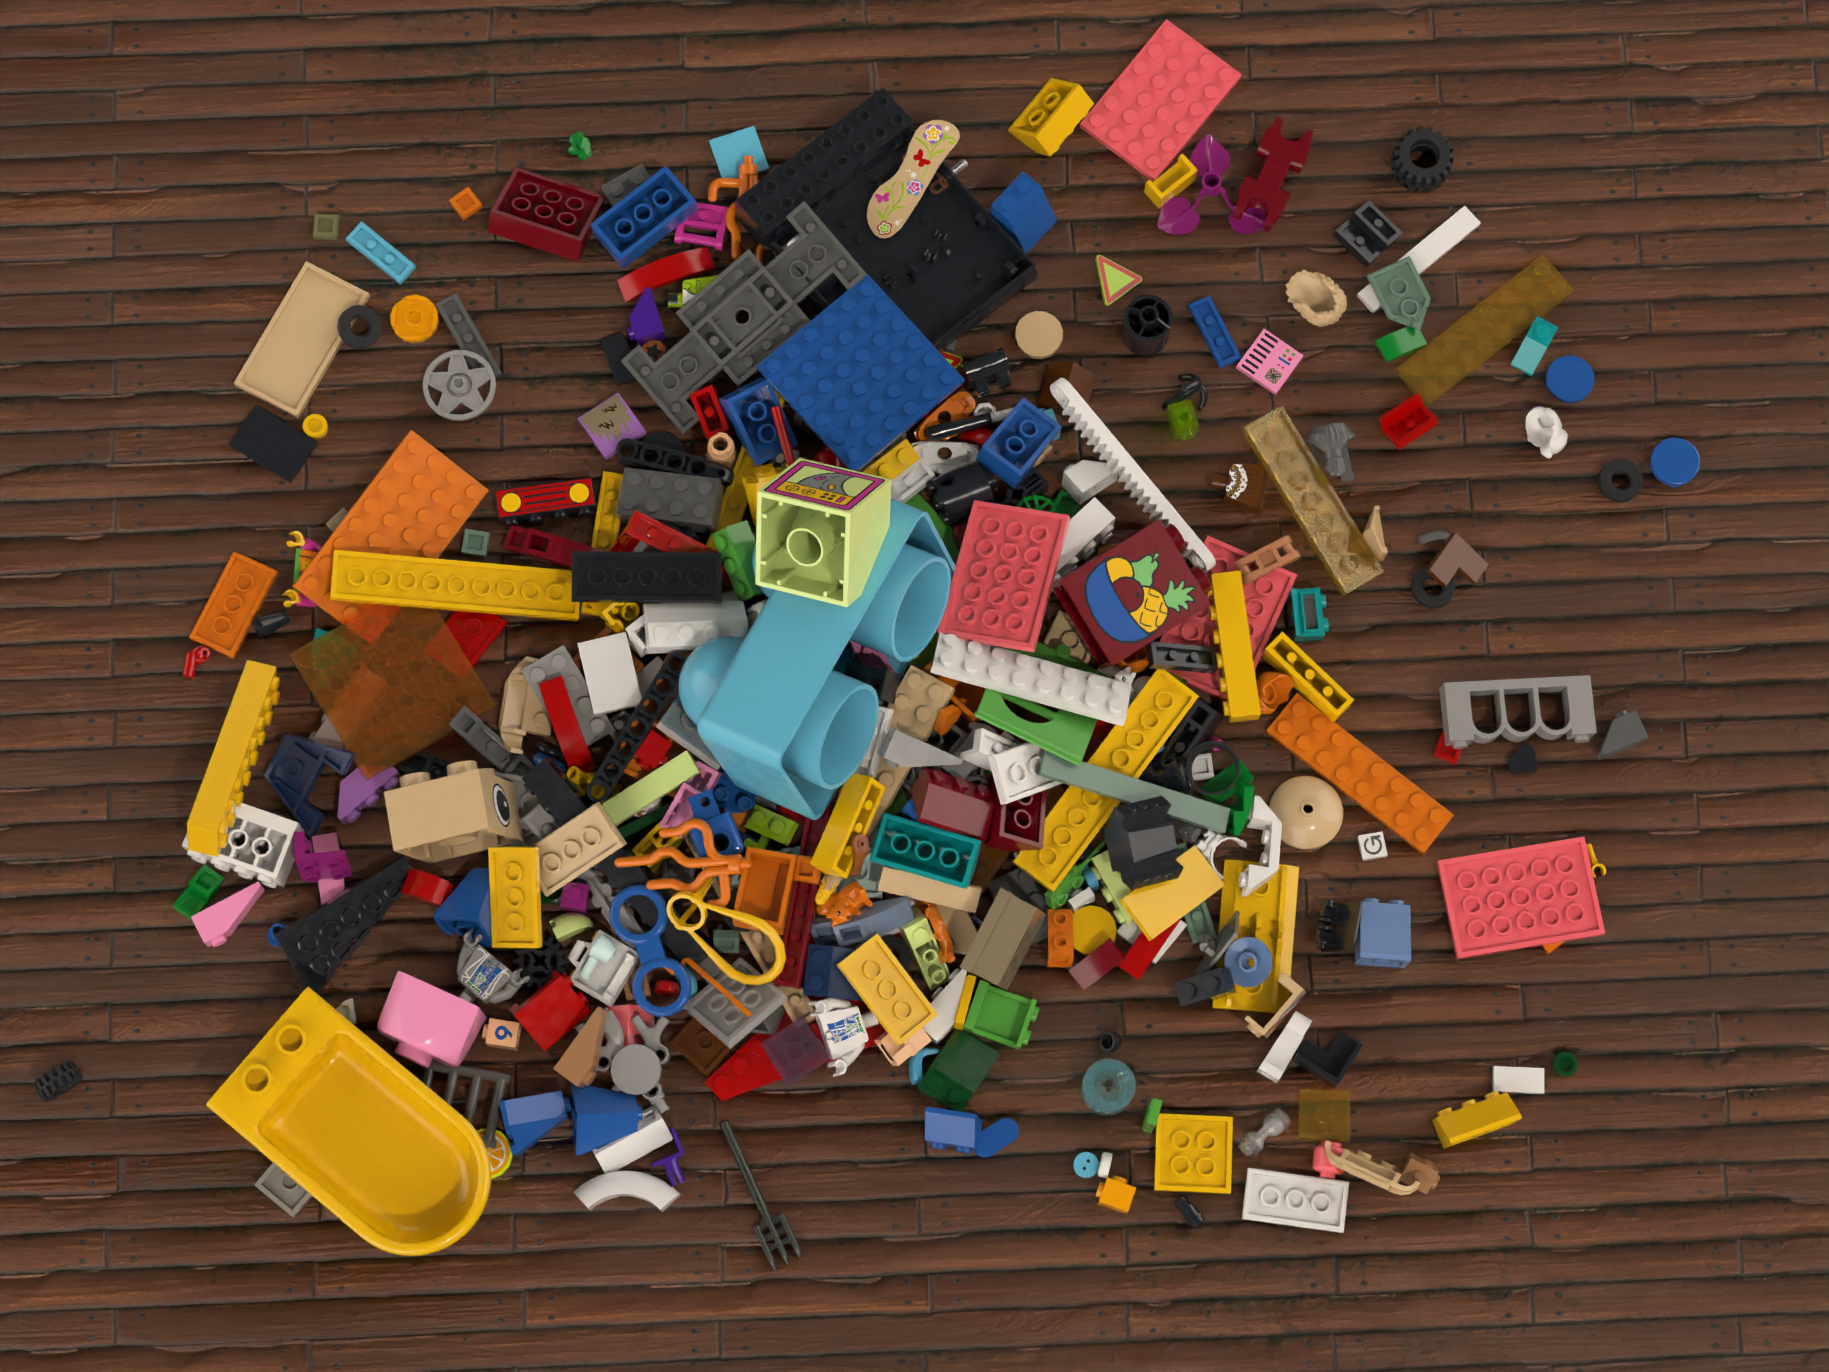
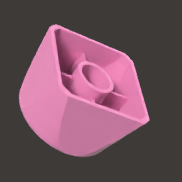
[377,971,487,1068]

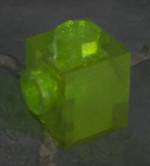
[1166,399,1199,440]

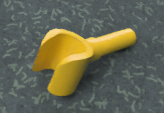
[1586,844,1606,878]

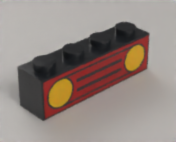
[495,477,597,527]

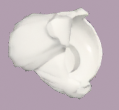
[1525,405,1568,459]

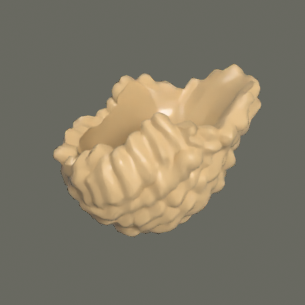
[1285,269,1347,327]

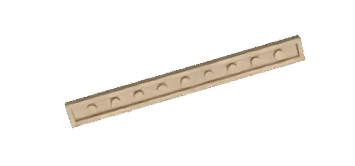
[684,836,816,1030]

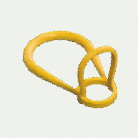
[666,877,786,985]

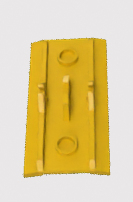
[1212,860,1299,1014]

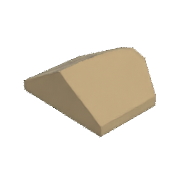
[1360,505,1388,561]

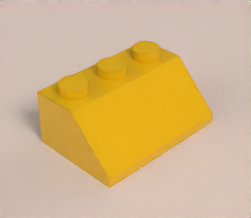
[1008,78,1094,157]
[1432,1091,1522,1149]

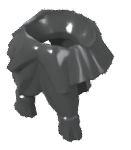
[1303,422,1356,486]

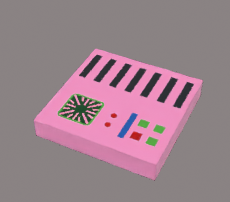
[1236,329,1304,395]

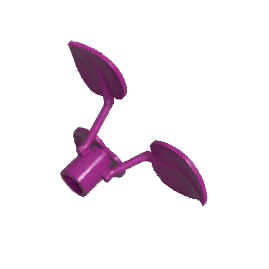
[1157,134,1266,235]

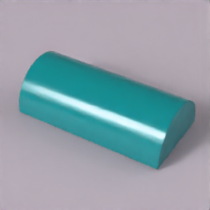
[869,813,981,890]

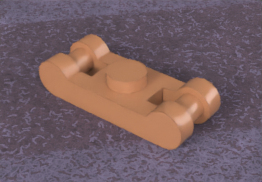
[1233,535,1301,586]

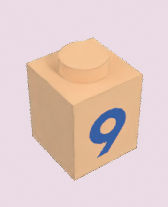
[482,1018,522,1051]

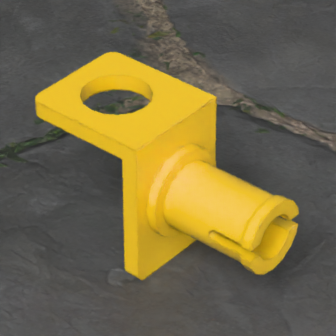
[566,766,622,803]

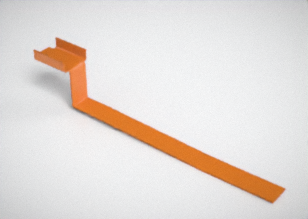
[664,957,753,1017]

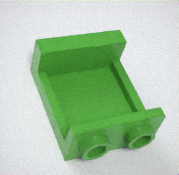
[963,980,1040,1050]

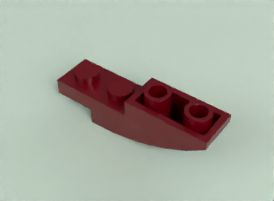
[503,525,603,569]

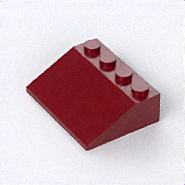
[488,167,605,262]

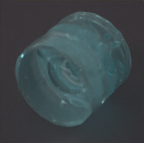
[1081,1059,1136,1116]

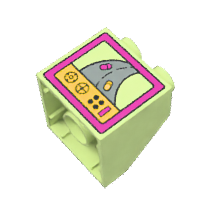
[755,458,892,607]

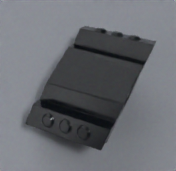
[1104,796,1184,890]

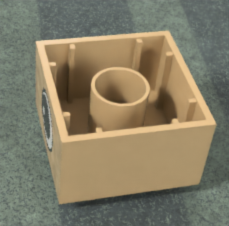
[384,760,524,864]

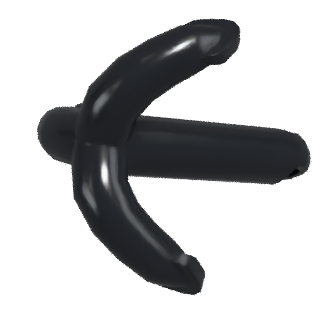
[1162,373,1208,411]

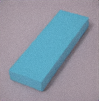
[345,221,416,285]

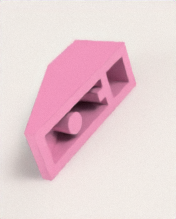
[191,881,265,947]

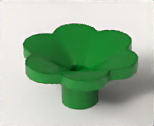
[568,131,592,161]

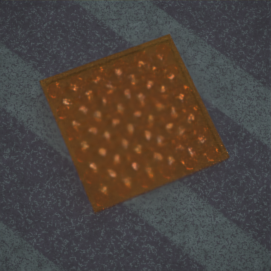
[290,604,496,781]

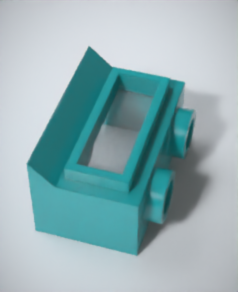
[1288,587,1329,642]

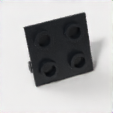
[1314,899,1363,952]

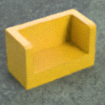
[1144,154,1198,209]

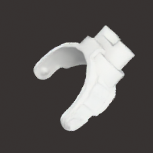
[1194,829,1247,880]

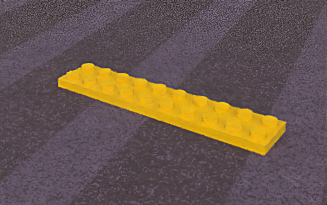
[330,550,580,621]
[1013,669,1199,892]

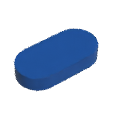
[973,1118,1019,1158]

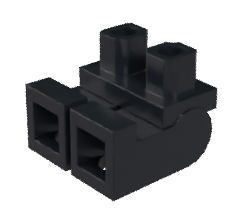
[959,347,1011,398]

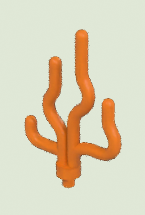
[708,156,766,267]
[614,818,752,907]

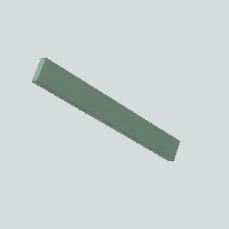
[1037,750,1230,834]

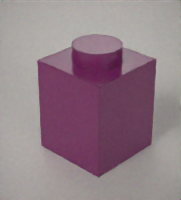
[560,882,591,914]

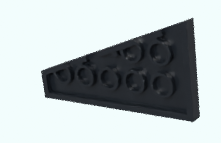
[274,855,412,994]

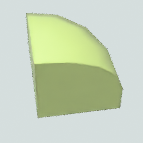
[549,912,595,942]

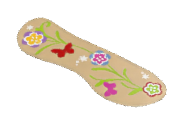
[867,120,960,238]

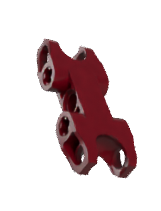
[1233,117,1314,233]

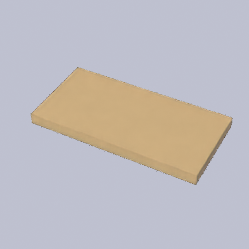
[234,261,370,418]

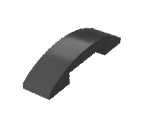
[448,705,536,776]

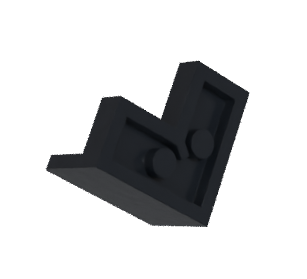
[1292,1031,1364,1088]

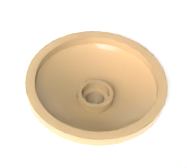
[1269,776,1343,850]

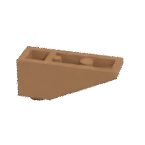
[553,1006,608,1088]

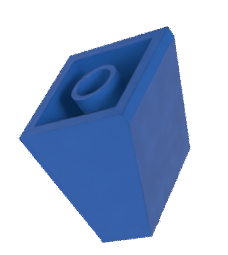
[990,172,1057,254]

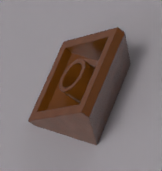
[1036,362,1096,418]

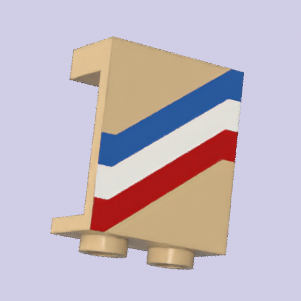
[1245,973,1306,1038]

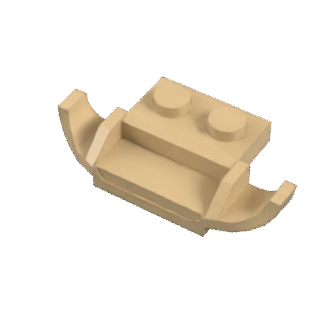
[497,656,552,754]
[1325,1140,1421,1195]

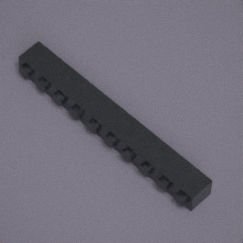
[522,756,714,969]

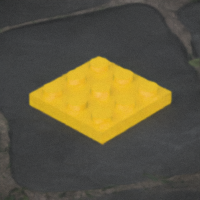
[1154,1113,1233,1194]

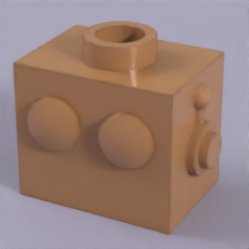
[1400,1152,1441,1194]

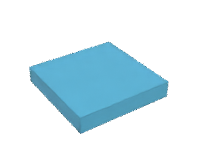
[709,126,770,178]

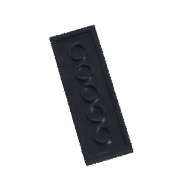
[571,551,722,604]

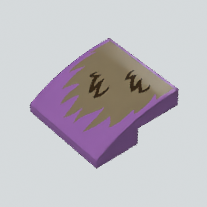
[577,393,647,460]

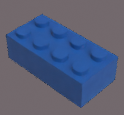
[590,166,698,269]

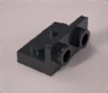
[1138,756,1191,795]

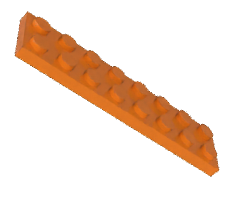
[1266,693,1454,854]

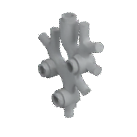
[567,1008,670,1114]

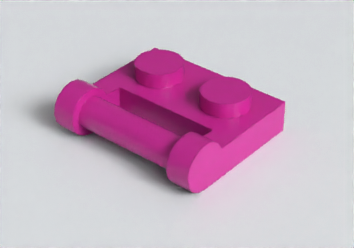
[674,202,729,250]

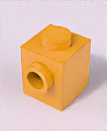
[1095,1175,1136,1214]

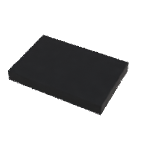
[229,405,318,484]

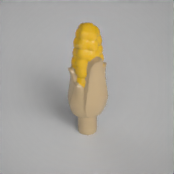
[815,873,843,905]

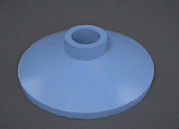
[1224,937,1272,987]

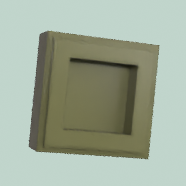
[313,214,340,240]

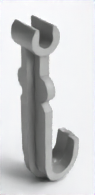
[575,867,652,951]

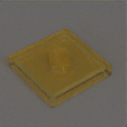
[1298,1089,1350,1142]

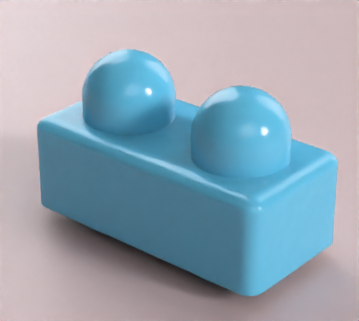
[679,498,956,820]

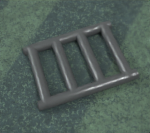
[422,1061,511,1149]

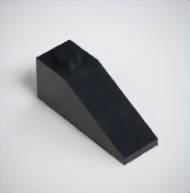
[1157,699,1224,768]

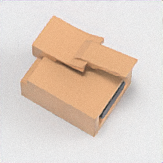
[874,1028,932,1066]

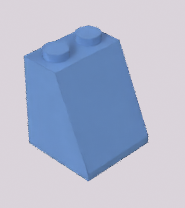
[1354,898,1411,969]

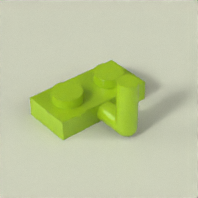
[744,805,799,849]

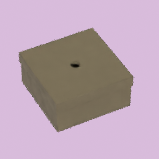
[960,888,1046,990]

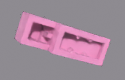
[659,760,722,838]

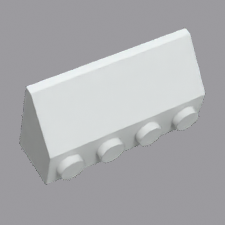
[644,600,748,654]

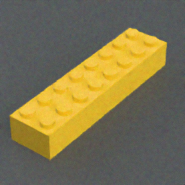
[187,660,280,857]

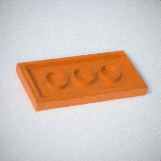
[189,551,279,659]

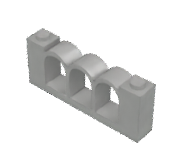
[1439,675,1597,749]

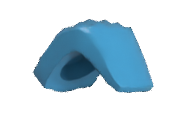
[908,1048,941,1085]

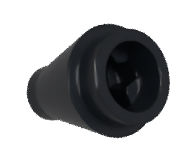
[251,609,290,637]

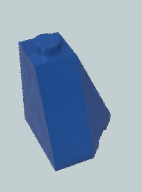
[433,867,492,947]
[570,1083,643,1155]
[499,1091,572,1157]

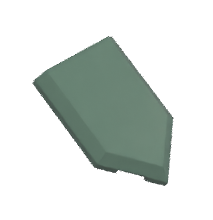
[1366,256,1431,330]

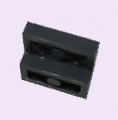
[1333,200,1403,268]

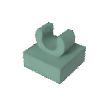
[713,924,740,953]

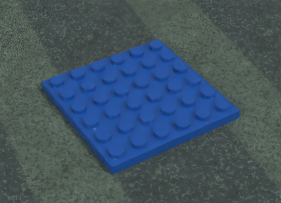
[757,274,965,471]

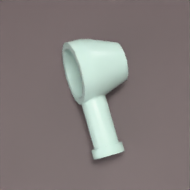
[578,934,617,980]

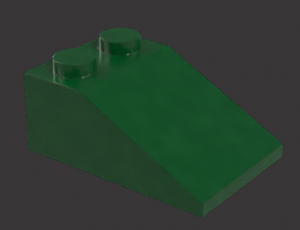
[917,1029,1000,1112]

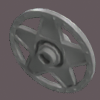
[423,350,496,421]

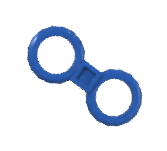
[609,884,692,1017]

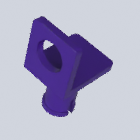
[651,1126,686,1187]

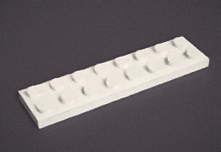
[930,632,1132,726]

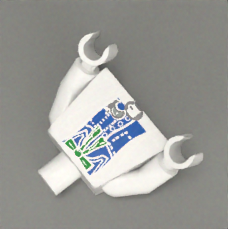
[809,998,878,1077]

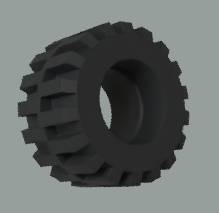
[1391,126,1454,193]

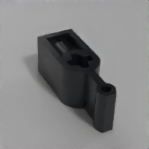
[1000,467,1049,507]

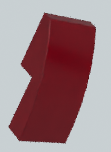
[1068,938,1126,990]

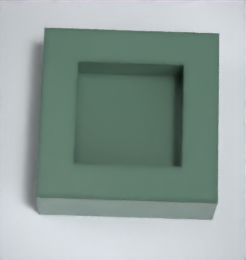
[461,529,490,558]

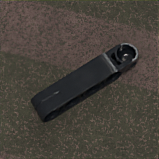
[616,438,735,487]

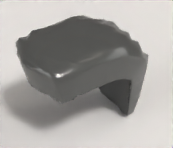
[1416,529,1450,545]

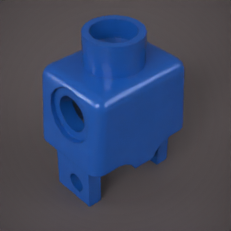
[687,789,745,881]

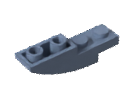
[811,896,914,947]

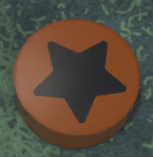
[642,340,666,362]

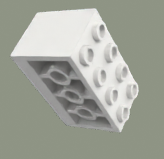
[182,803,305,888]

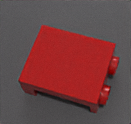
[509,970,591,1052]

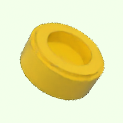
[303,414,328,439]

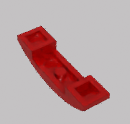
[617,247,716,303]
[539,675,596,772]

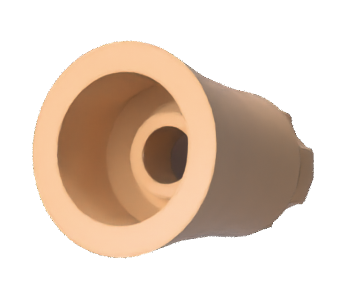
[706,432,739,470]

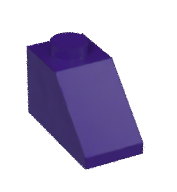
[627,287,665,346]

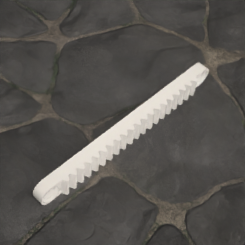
[1050,378,1216,573]

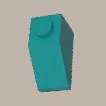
[1510,316,1558,376]

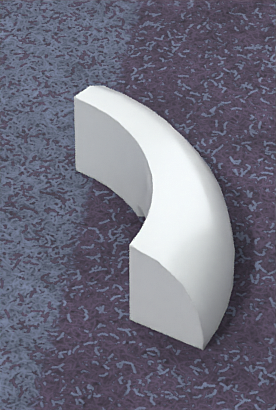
[573,1171,681,1212]

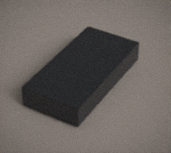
[601,333,637,387]

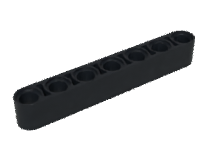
[585,652,687,804]

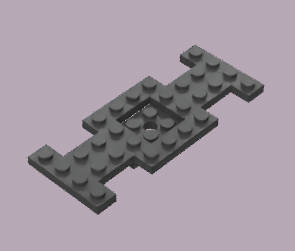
[621,201,867,435]

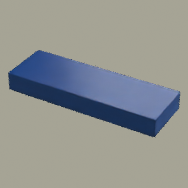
[1187,295,1242,370]

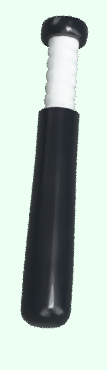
[926,404,1017,441]

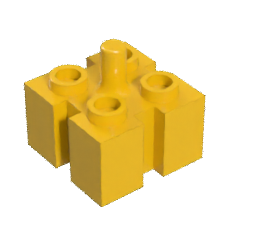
[589,602,657,645]

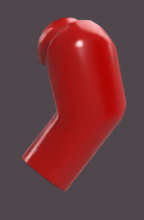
[182,646,211,679]

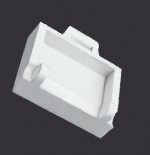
[568,930,640,1007]

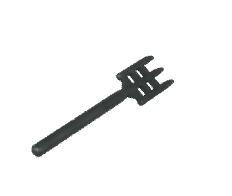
[719,1120,802,1271]

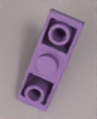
[337,766,401,825]

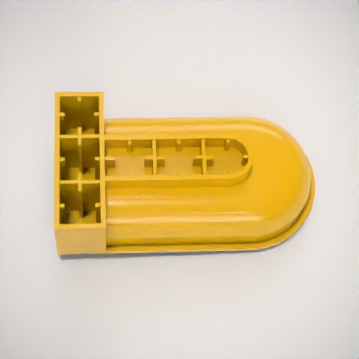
[206,987,491,1256]

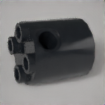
[1121,295,1173,357]
[926,460,998,526]

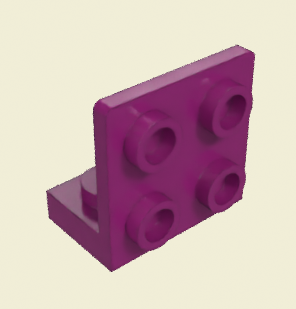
[294,831,352,882]

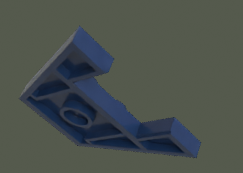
[264,733,357,837]

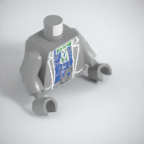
[457,929,530,1005]

